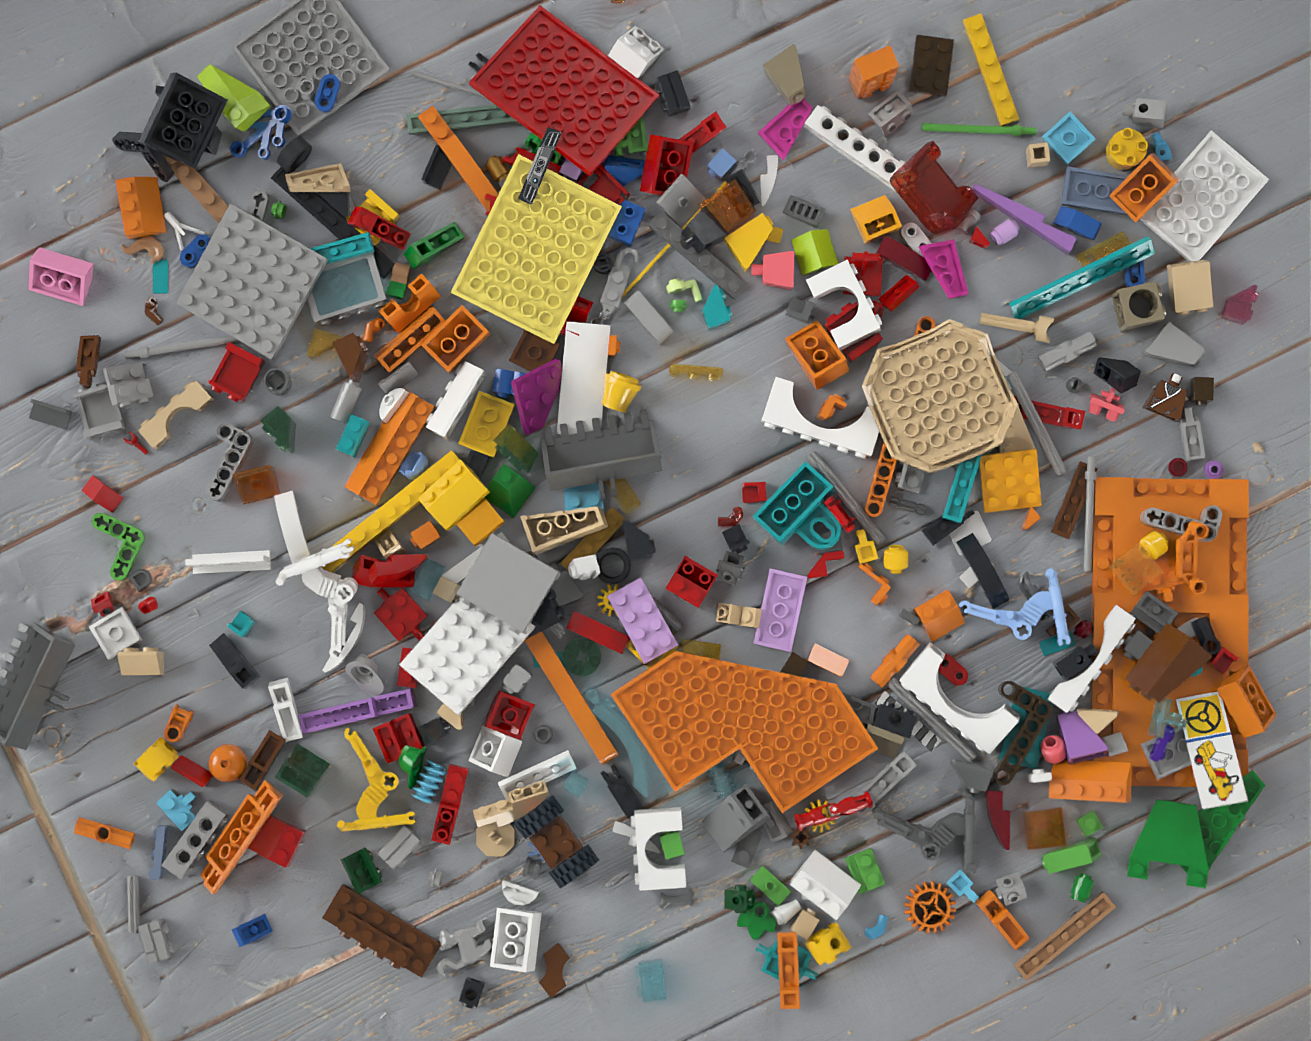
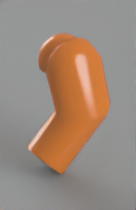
[363,318,385,343]

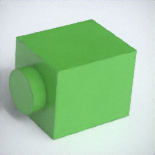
[660,831,685,859]

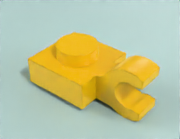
[854,529,878,564]

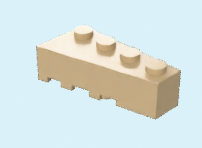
[520,506,609,554]

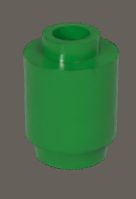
[1070,873,1094,903]

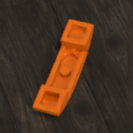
[777,932,800,1009]

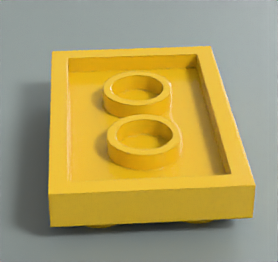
[458,391,515,458]

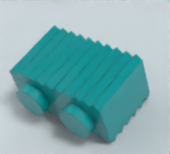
[336,414,371,458]

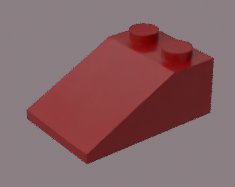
[248,815,306,868]

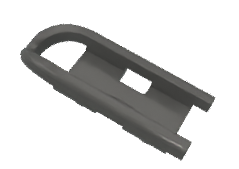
[1019,571,1053,621]

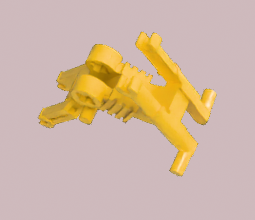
[337,728,415,832]

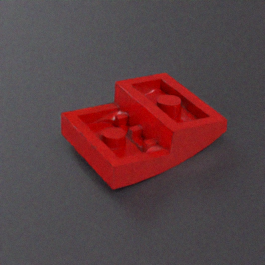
[372,712,425,764]

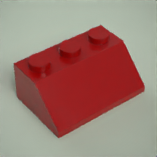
[640,134,694,195]

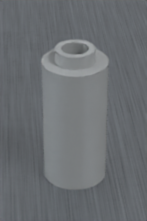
[330,380,362,424]

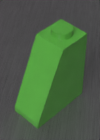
[1042,837,1101,874]

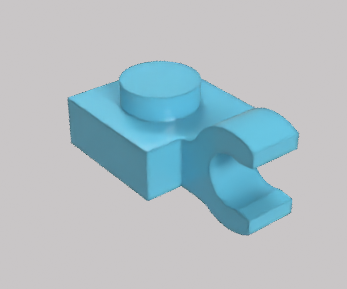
[946,869,979,903]

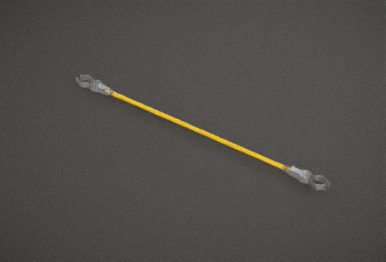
[591,149,757,325]

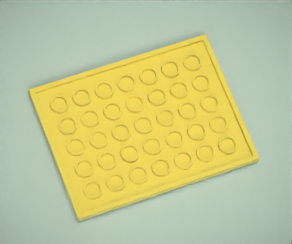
[451,154,622,344]

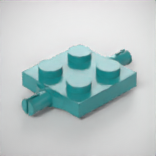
[755,937,818,980]

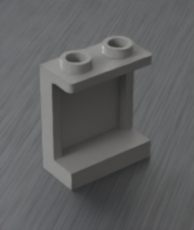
[73,382,126,440]

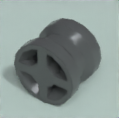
[522,857,543,880]

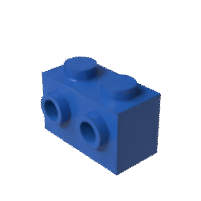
[609,200,645,247]

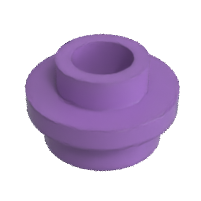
[1204,460,1224,479]

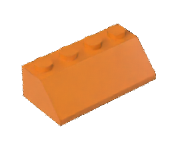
[1049,759,1132,802]

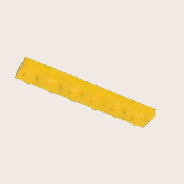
[963,13,1019,126]

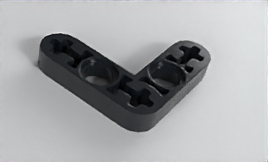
[112,131,174,182]

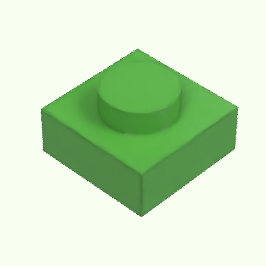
[1076,810,1103,837]

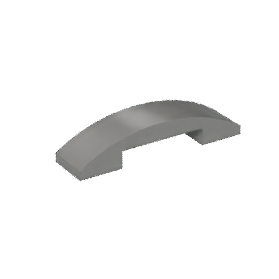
[855,751,917,818]

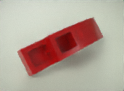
[431,764,469,845]

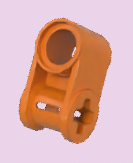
[164,704,194,743]

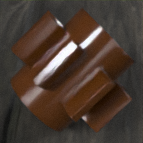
[788,827,813,849]

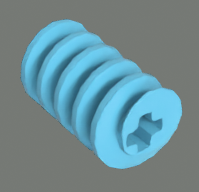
[410,759,447,803]

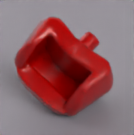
[872,300,884,319]
[138,597,158,614]

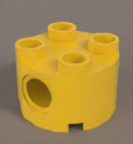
[1105,128,1148,171]
[133,737,179,782]
[805,922,851,965]

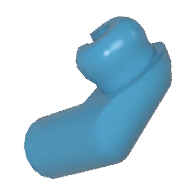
[865,914,888,940]

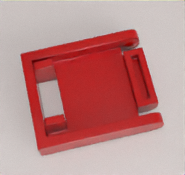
[577,164,630,205]
[824,496,857,533]

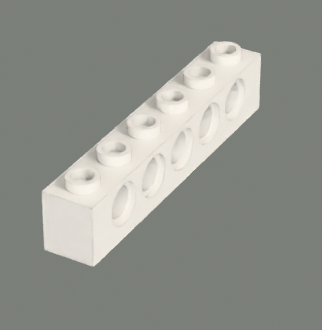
[803,105,911,192]

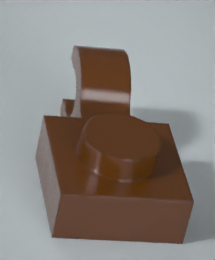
[1046,605,1080,637]

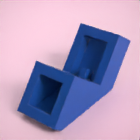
[1054,206,1102,240]

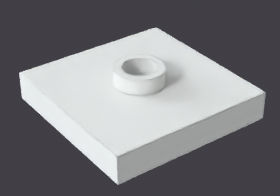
[89,607,143,660]

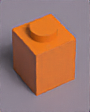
[410,521,441,550]

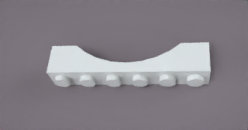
[1047,605,1136,713]

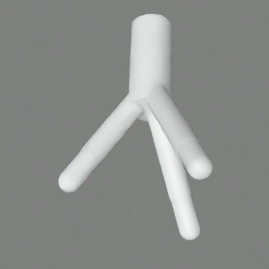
[164,212,206,251]

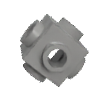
[995,872,1027,906]

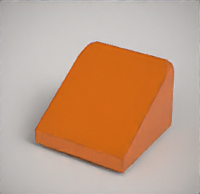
[1021,507,1041,531]

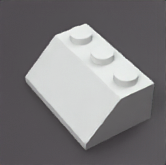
[790,850,861,920]
[490,908,542,972]

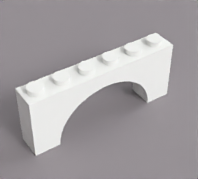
[761,377,879,459]
[899,642,1020,754]

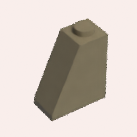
[763,44,806,106]

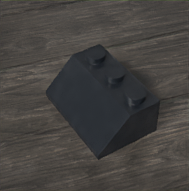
[622,520,656,561]

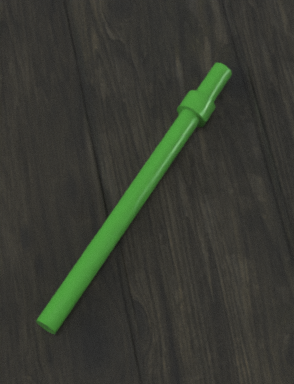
[922,123,1037,137]

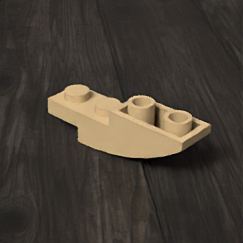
[473,781,549,827]

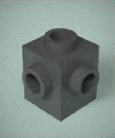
[716,551,745,585]

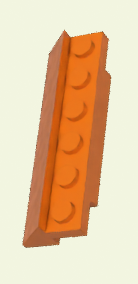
[344,389,435,506]
[200,780,284,895]

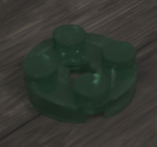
[563,638,601,676]

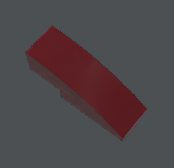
[876,235,931,282]
[985,790,1010,850]

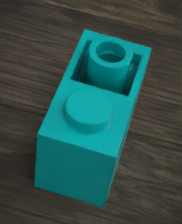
[702,284,733,330]

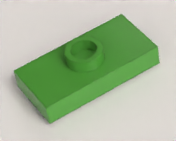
[750,865,791,906]

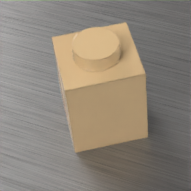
[1025,142,1050,168]
[790,908,820,940]

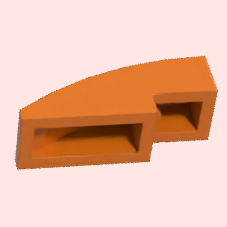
[975,890,1030,951]

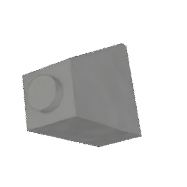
[1142,321,1206,367]

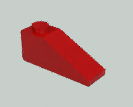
[352,555,415,588]

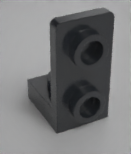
[722,524,750,554]

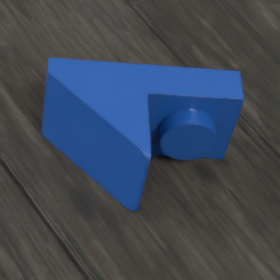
[232,914,273,948]

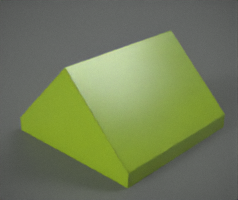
[791,229,839,276]

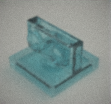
[1148,698,1187,738]

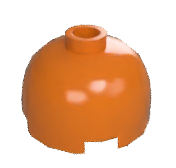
[208,744,248,782]

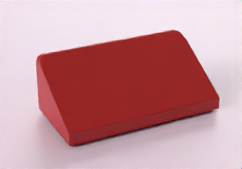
[170,755,213,787]

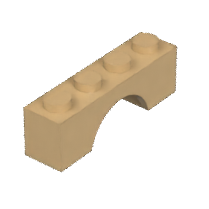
[138,380,214,450]

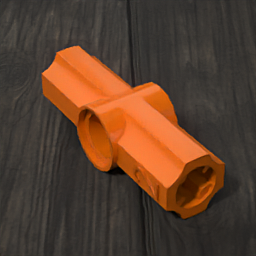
[870,634,920,688]
[74,817,136,849]

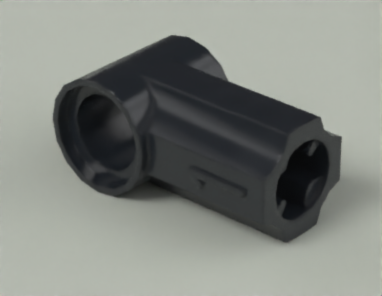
[1190,616,1221,655]

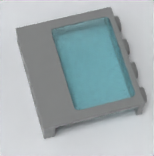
[307,237,390,326]

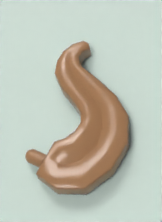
[121,236,164,264]

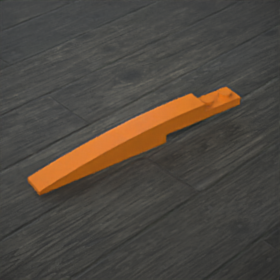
[418,105,499,211]

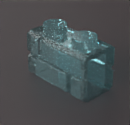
[635,959,666,1002]

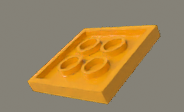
[979,448,1042,513]

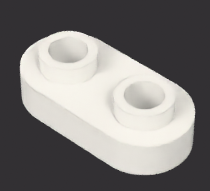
[901,223,932,257]

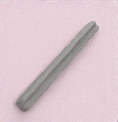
[1007,372,1066,475]
[808,451,885,545]
[887,678,976,762]

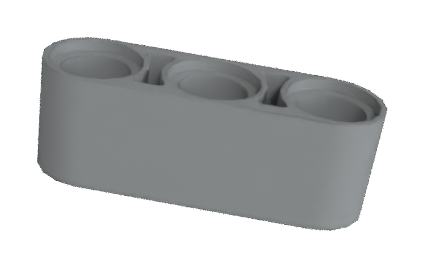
[623,291,674,344]

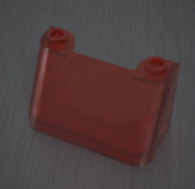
[890,141,978,234]

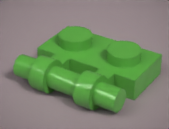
[614,117,647,156]

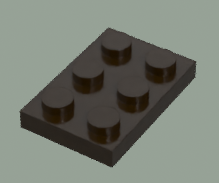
[909,35,954,97]

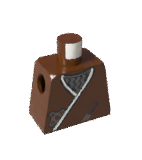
[1142,373,1187,422]

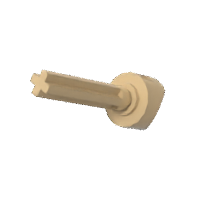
[979,313,1054,343]

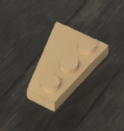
[285,163,351,192]
[999,407,1038,457]

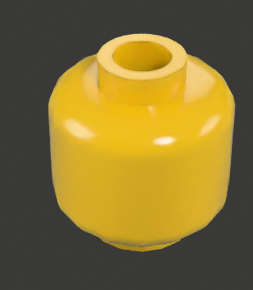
[1139,531,1168,560]
[884,545,909,574]

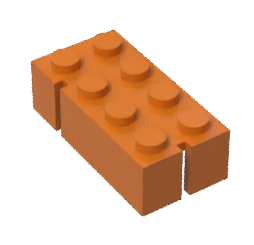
[848,45,899,99]

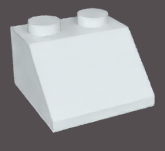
[468,725,522,777]

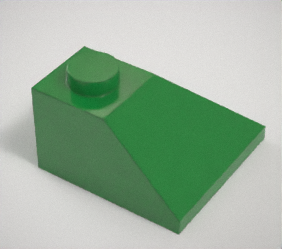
[485,464,536,518]

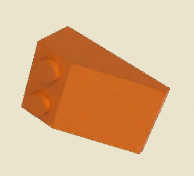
[1109,153,1180,222]
[785,320,849,390]

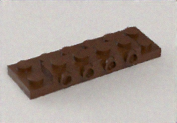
[322,884,441,978]

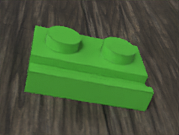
[845,848,885,894]

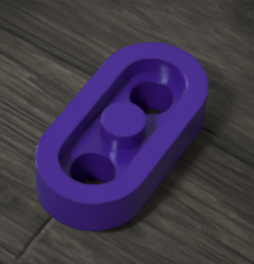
[1149,724,1175,762]

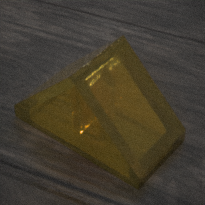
[307,328,342,360]

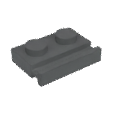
[1129,591,1178,634]

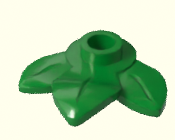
[737,901,776,940]

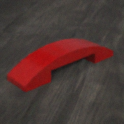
[679,111,727,154]
[1013,395,1085,430]

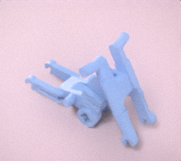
[959,568,1071,646]

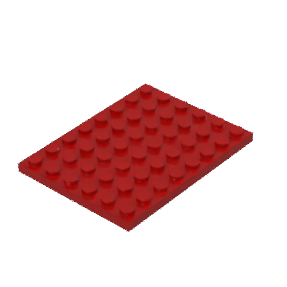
[469,5,659,176]

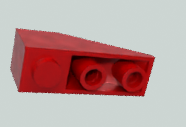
[347,206,411,250]

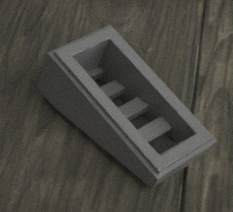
[782,195,825,228]

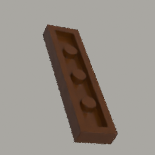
[1051,461,1098,539]

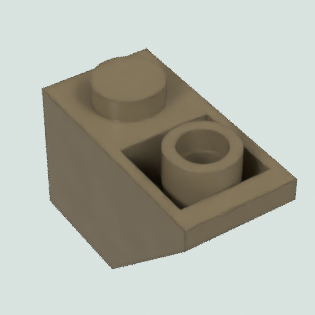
[432,576,460,604]

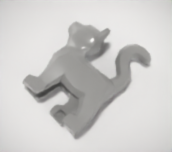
[437,920,493,976]

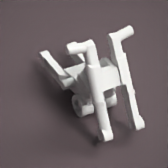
[276,539,358,658]

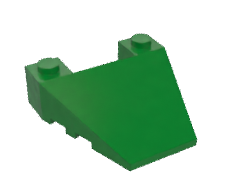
[1127,799,1209,889]

